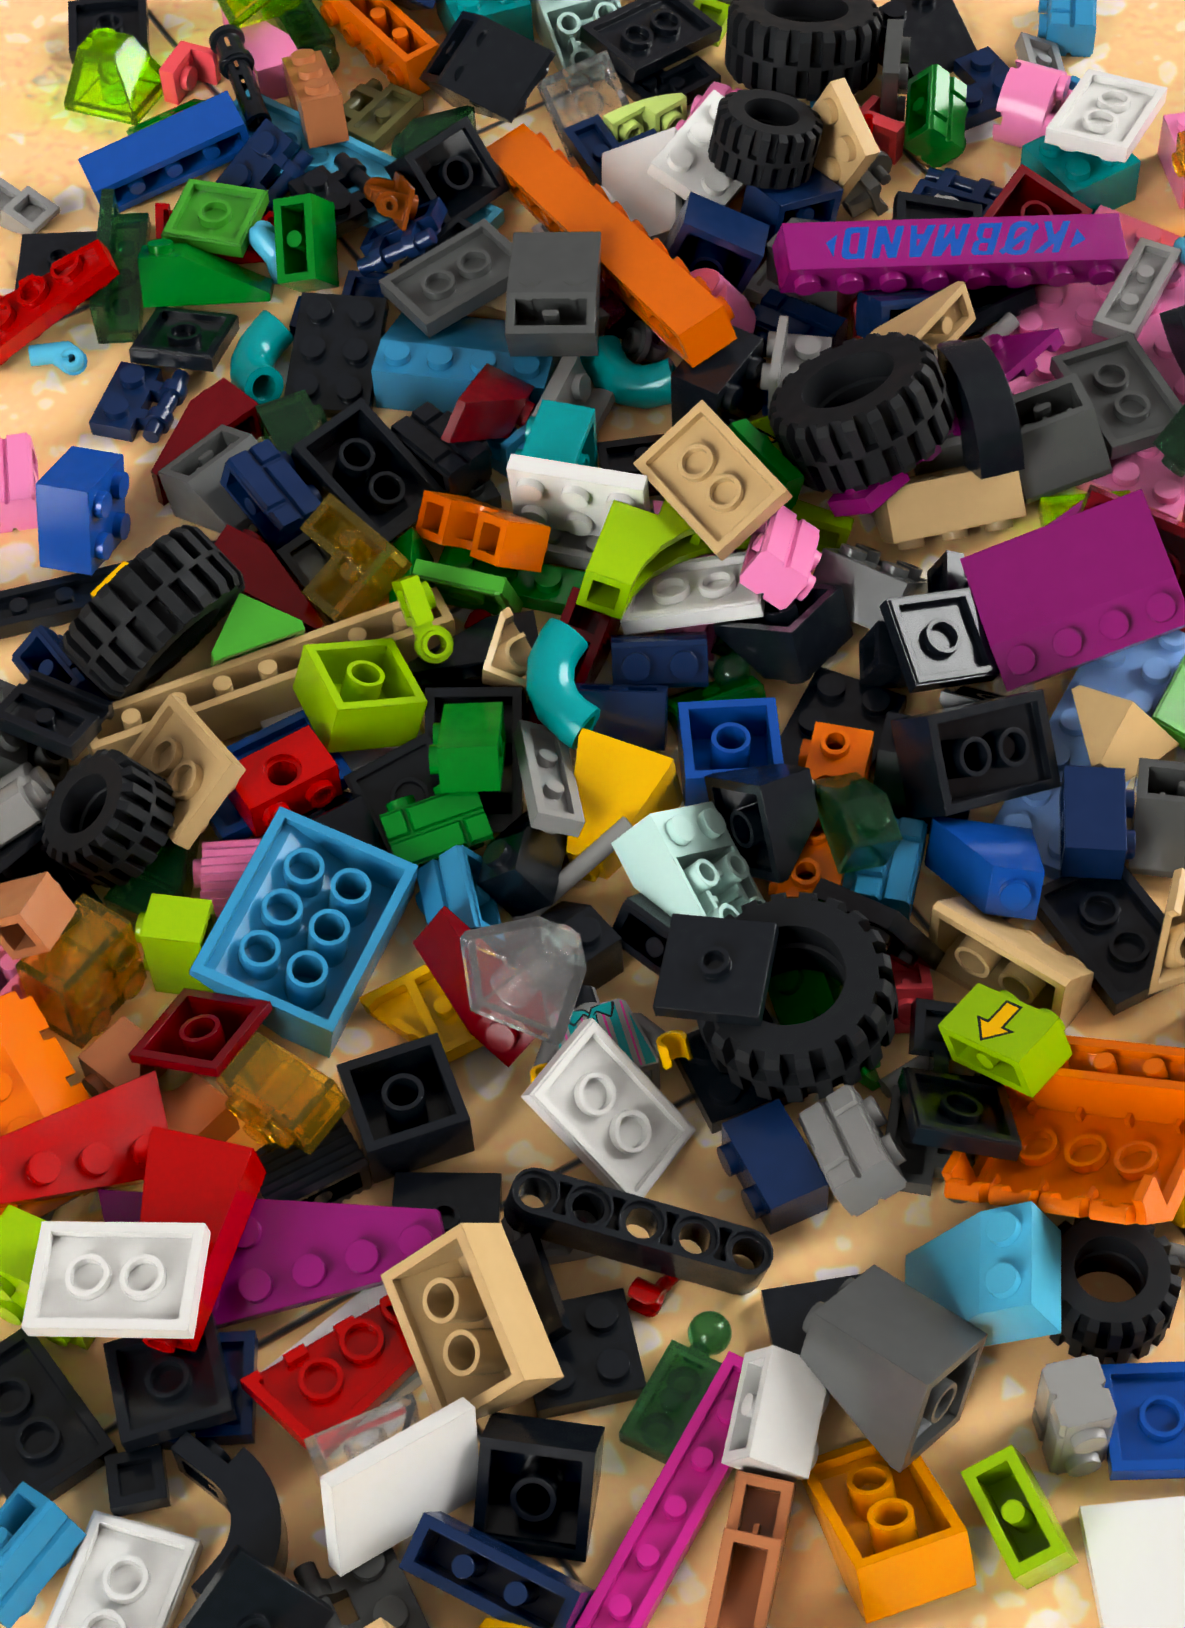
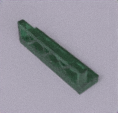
[89,189,151,344]

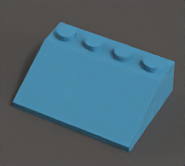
[371,313,562,415]
[189,806,418,1058]

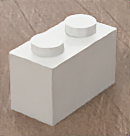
[721,1345,830,1482]

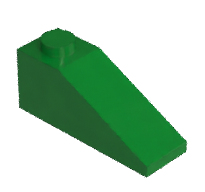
[137,238,274,308]

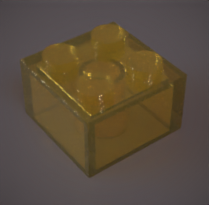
[15,893,147,1049]

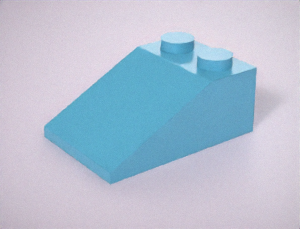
[905,1201,1061,1347]

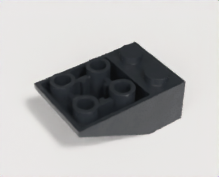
[419,11,556,123]

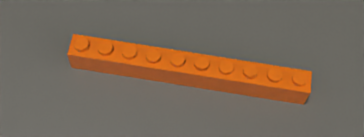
[486,123,738,368]

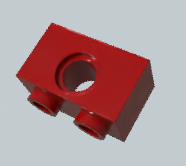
[228,725,343,838]

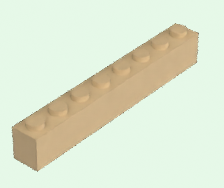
[87,587,456,756]

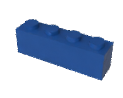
[78,91,250,219]

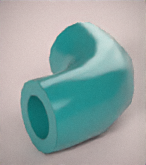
[230,310,294,409]
[580,335,676,410]
[526,618,601,750]

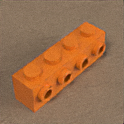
[320,0,439,95]
[768,721,874,898]

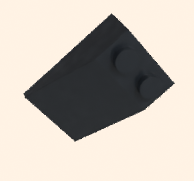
[290,398,448,549]
[425,687,526,833]
[891,689,1061,818]

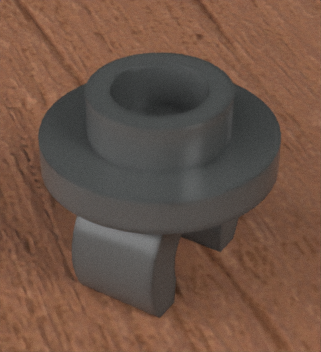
[621,320,668,364]

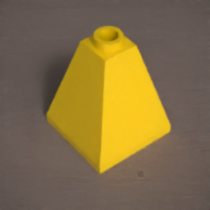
[566,727,683,882]

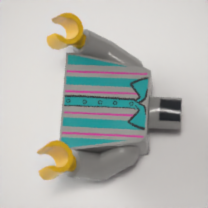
[530,985,693,1090]

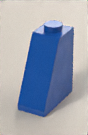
[924,816,1045,921]

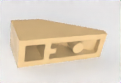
[870,281,976,350]

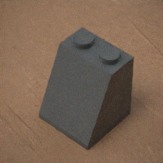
[800,1264,988,1473]

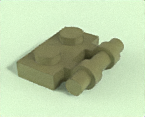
[343,78,424,150]

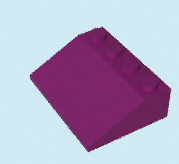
[960,489,1185,693]

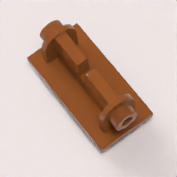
[363,171,419,231]

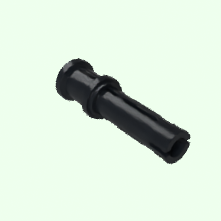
[209,24,272,132]

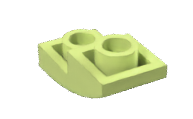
[603,93,687,143]

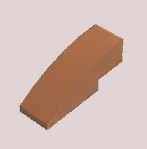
[704,1470,796,1628]

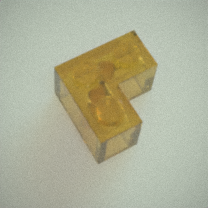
[299,493,413,622]
[216,1032,351,1155]

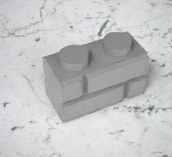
[798,1084,907,1217]
[1032,1354,1117,1477]

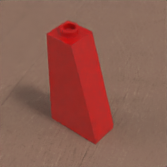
[140,1126,267,1353]

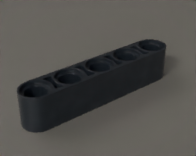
[504,1168,773,1295]

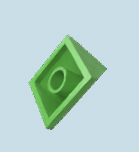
[210,592,305,667]

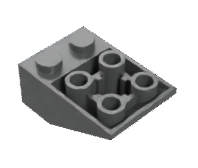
[505,232,601,357]

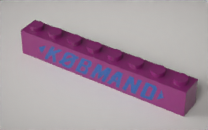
[772,213,1129,296]

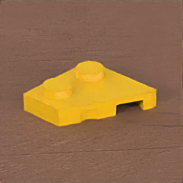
[359,964,484,1063]

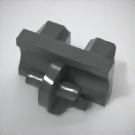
[842,150,892,218]

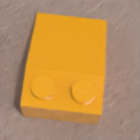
[802,1439,977,1624]

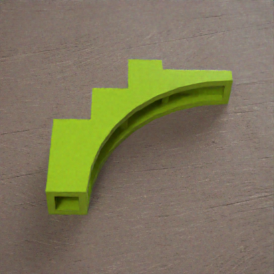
[576,499,854,620]

